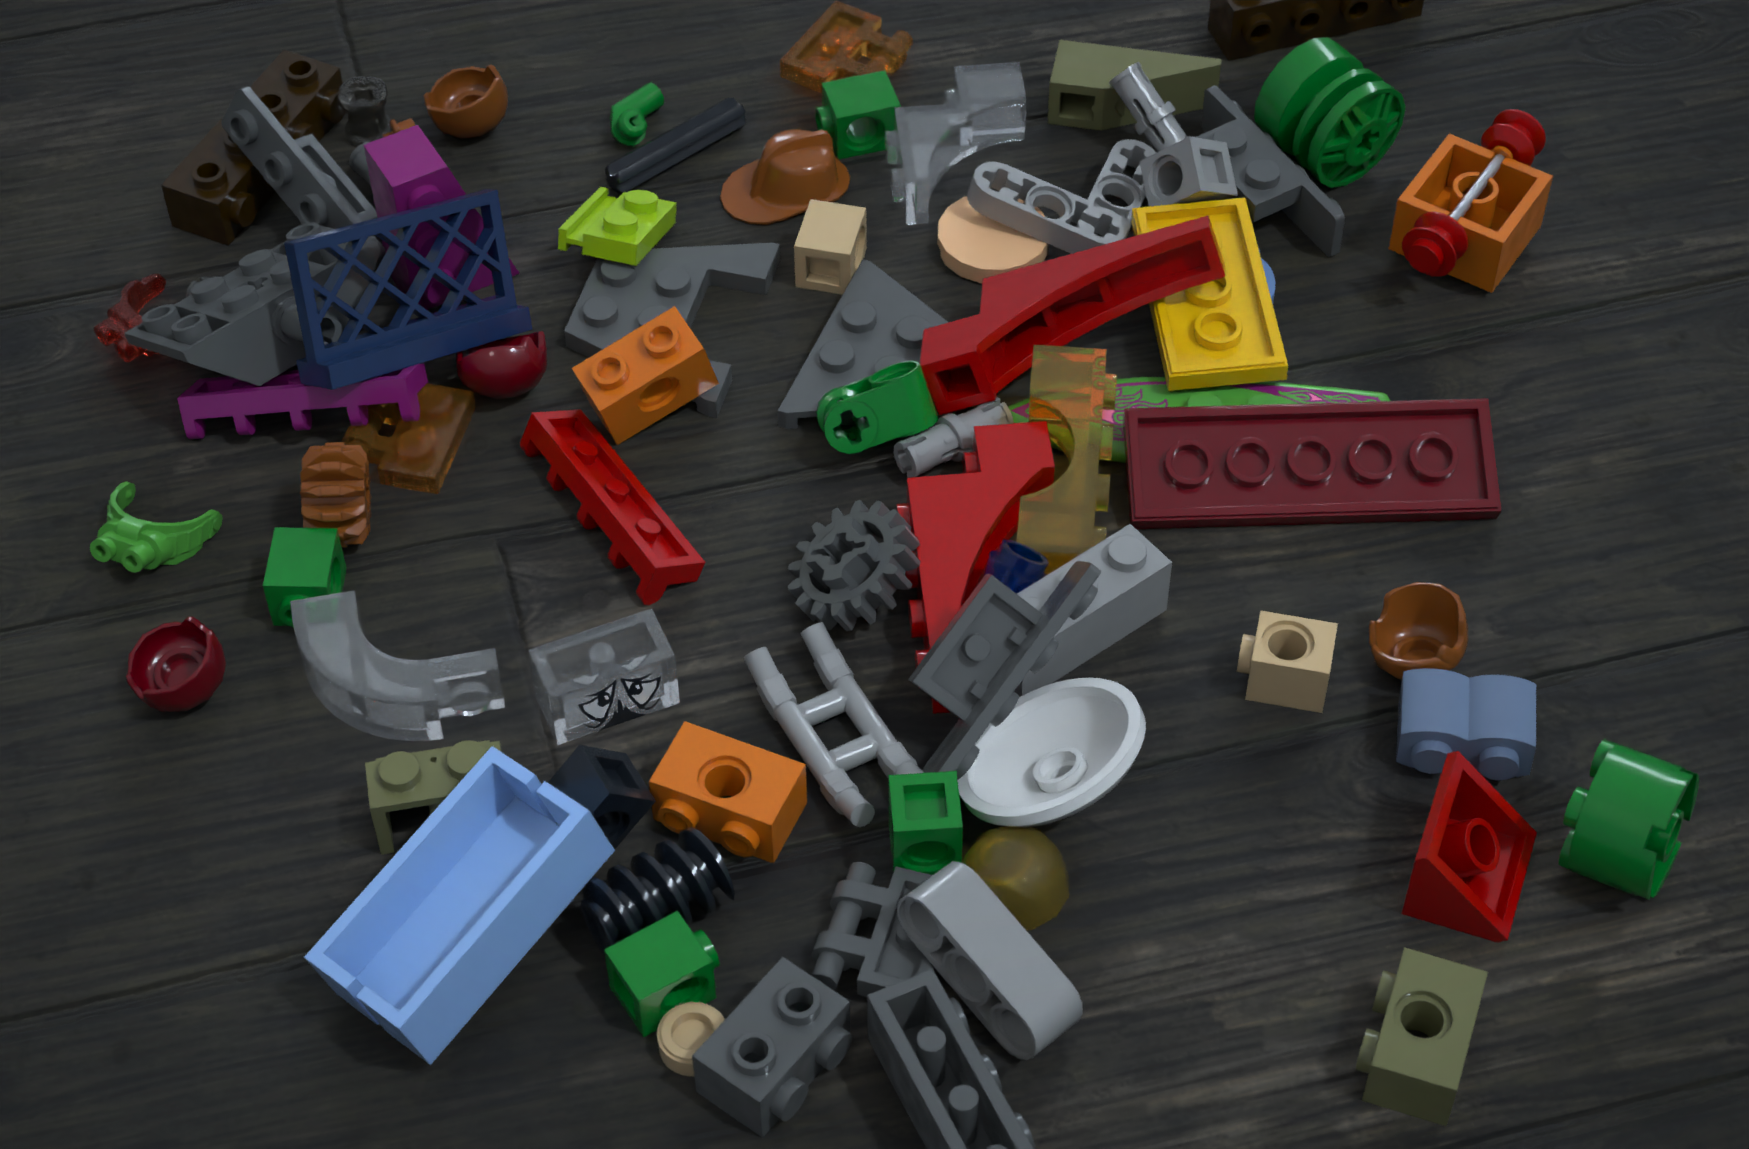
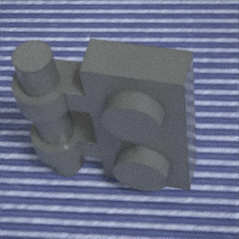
[812,862,937,997]

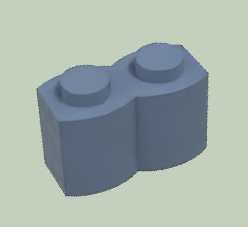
[1396,668,1536,780]

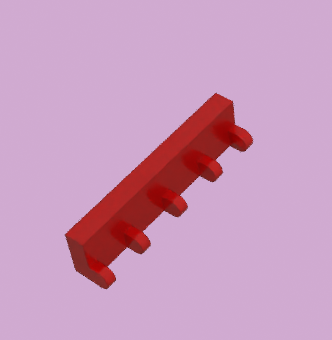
[520,409,706,605]

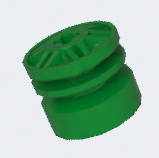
[1254,37,1406,188]

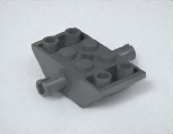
[124,222,381,386]

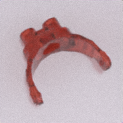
[94,274,166,363]

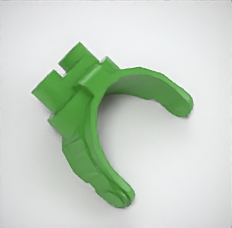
[90,481,222,573]

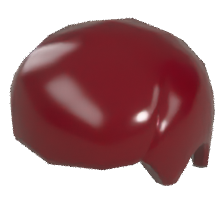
[456,331,547,399]
[125,616,226,712]

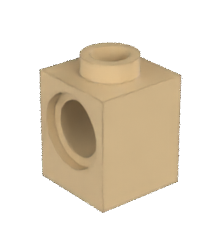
[794,199,867,295]
[1237,610,1338,713]

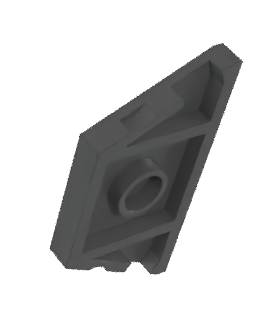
[778,259,949,429]

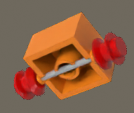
[1389,109,1553,293]

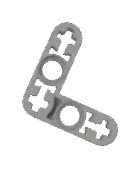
[967,139,1156,254]

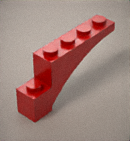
[920,215,1226,415]
[896,421,1055,714]

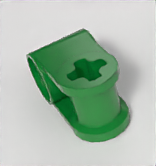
[816,361,938,454]

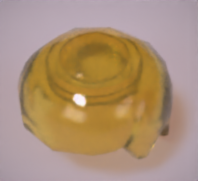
[962,826,1069,930]

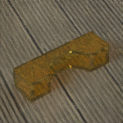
[1015,345,1117,584]

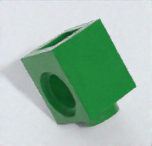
[815,70,901,160]
[263,527,347,628]
[888,771,963,875]
[604,911,720,1037]

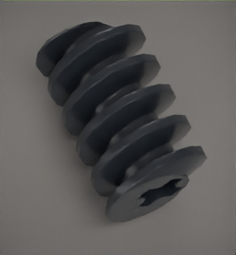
[581,827,735,956]

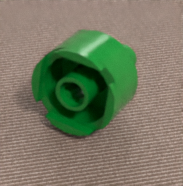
[1558,739,1699,900]

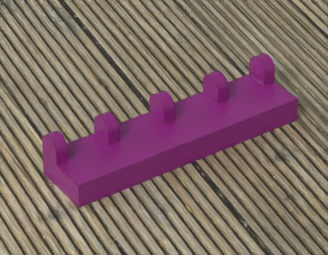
[177,362,428,440]

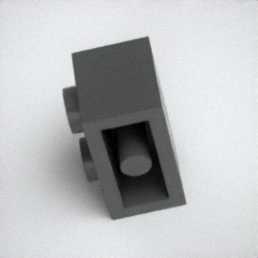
[692,957,853,1138]

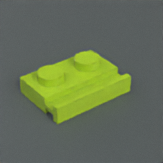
[558,187,677,266]

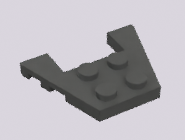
[564,243,781,418]

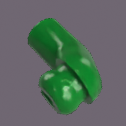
[610,82,664,146]

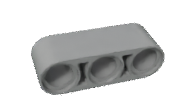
[897,862,1083,1060]

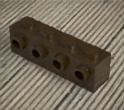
[1207,0,1424,61]
[161,50,348,246]

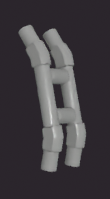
[744,622,924,827]

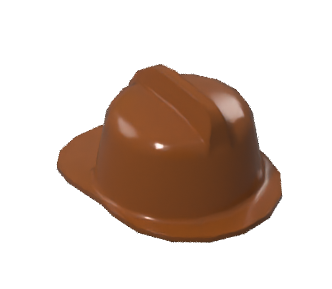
[720,129,850,224]

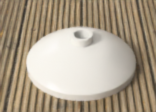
[958,678,1146,827]

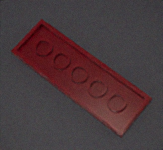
[1123,398,1501,529]

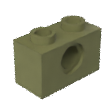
[1355,947,1488,1126]

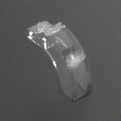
[290,590,505,741]

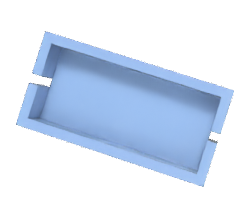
[304,746,615,1065]

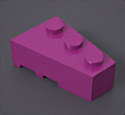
[363,125,519,310]

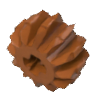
[300,442,372,548]

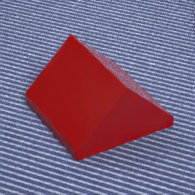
[1402,751,1537,942]

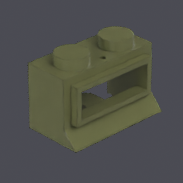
[365,740,502,855]

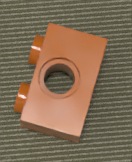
[572,306,719,445]
[649,721,807,864]

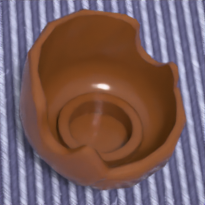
[424,65,508,140]
[1369,582,1469,681]

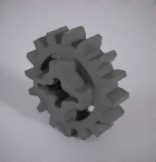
[788,500,920,631]

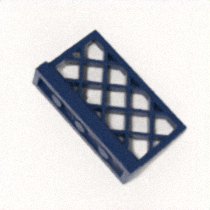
[284,189,532,390]

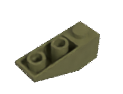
[1048,40,1222,130]

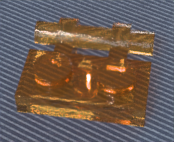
[780,0,913,93]
[341,383,476,494]

